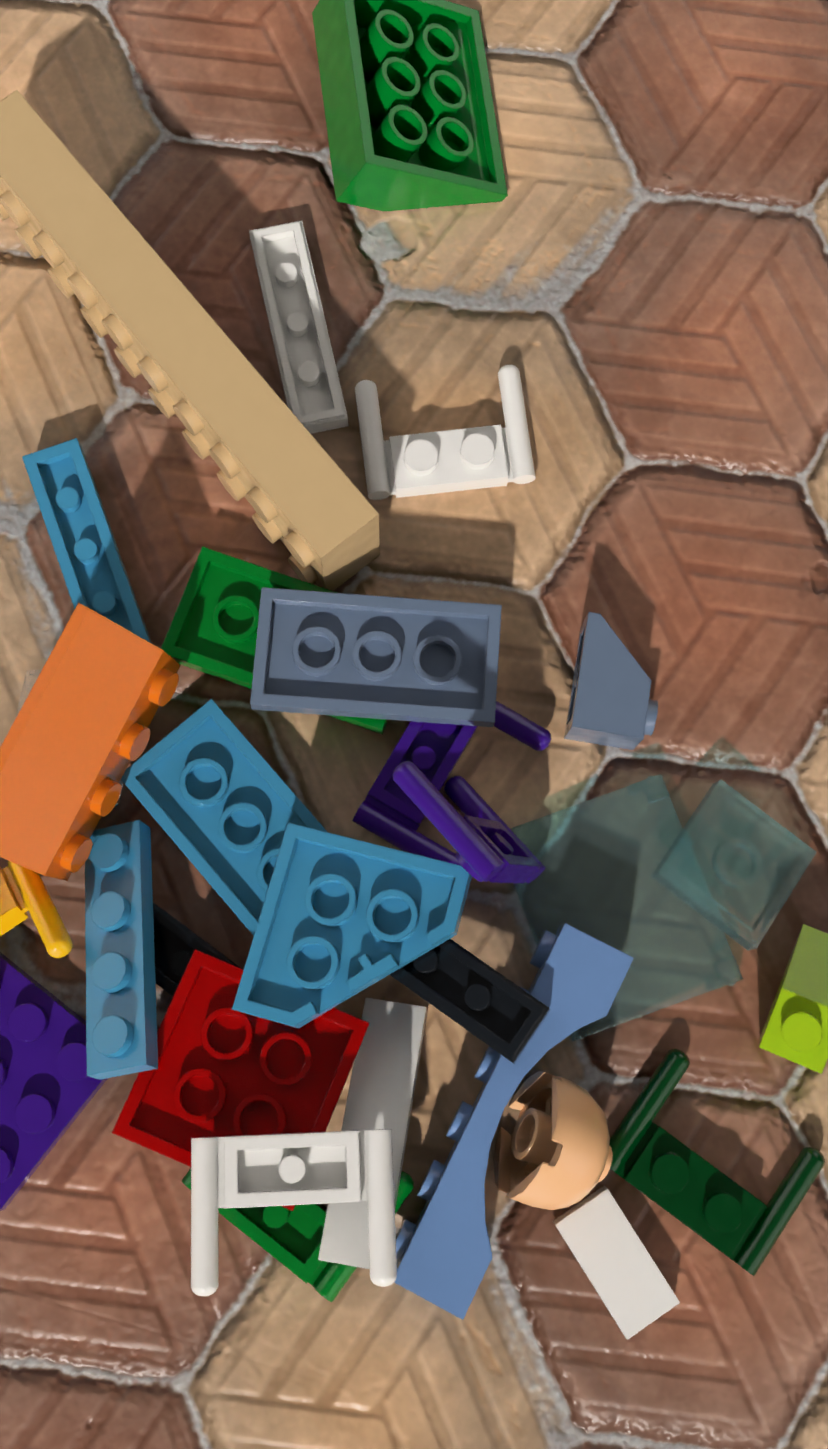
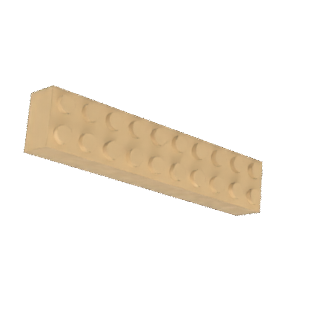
[0,90,380,591]

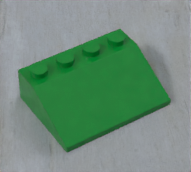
[312,0,508,212]

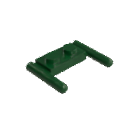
[609,1049,825,1276]

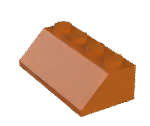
[0,603,181,881]

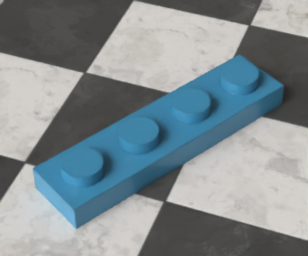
[22,438,152,643]
[85,820,158,1080]

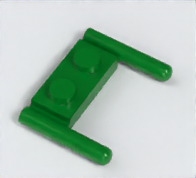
[182,1168,414,1302]

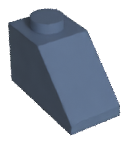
[564,612,658,750]

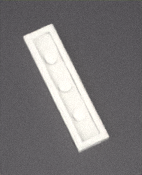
[249,220,349,434]
[318,997,427,1269]

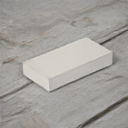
[553,1186,680,1340]

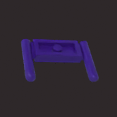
[352,701,551,880]
[393,761,546,884]

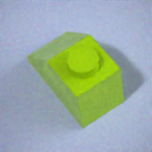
[759,924,828,1074]

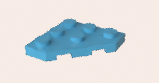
[232,823,472,1028]

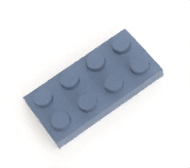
[250,587,502,727]

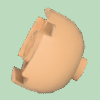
[493,1071,613,1210]

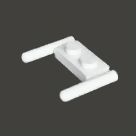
[355,365,536,500]
[191,1129,397,1296]

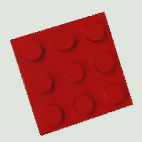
[112,949,370,1211]

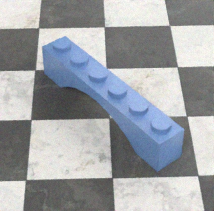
[394,923,634,1320]

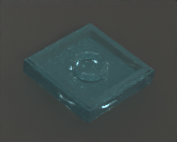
[651,779,816,950]

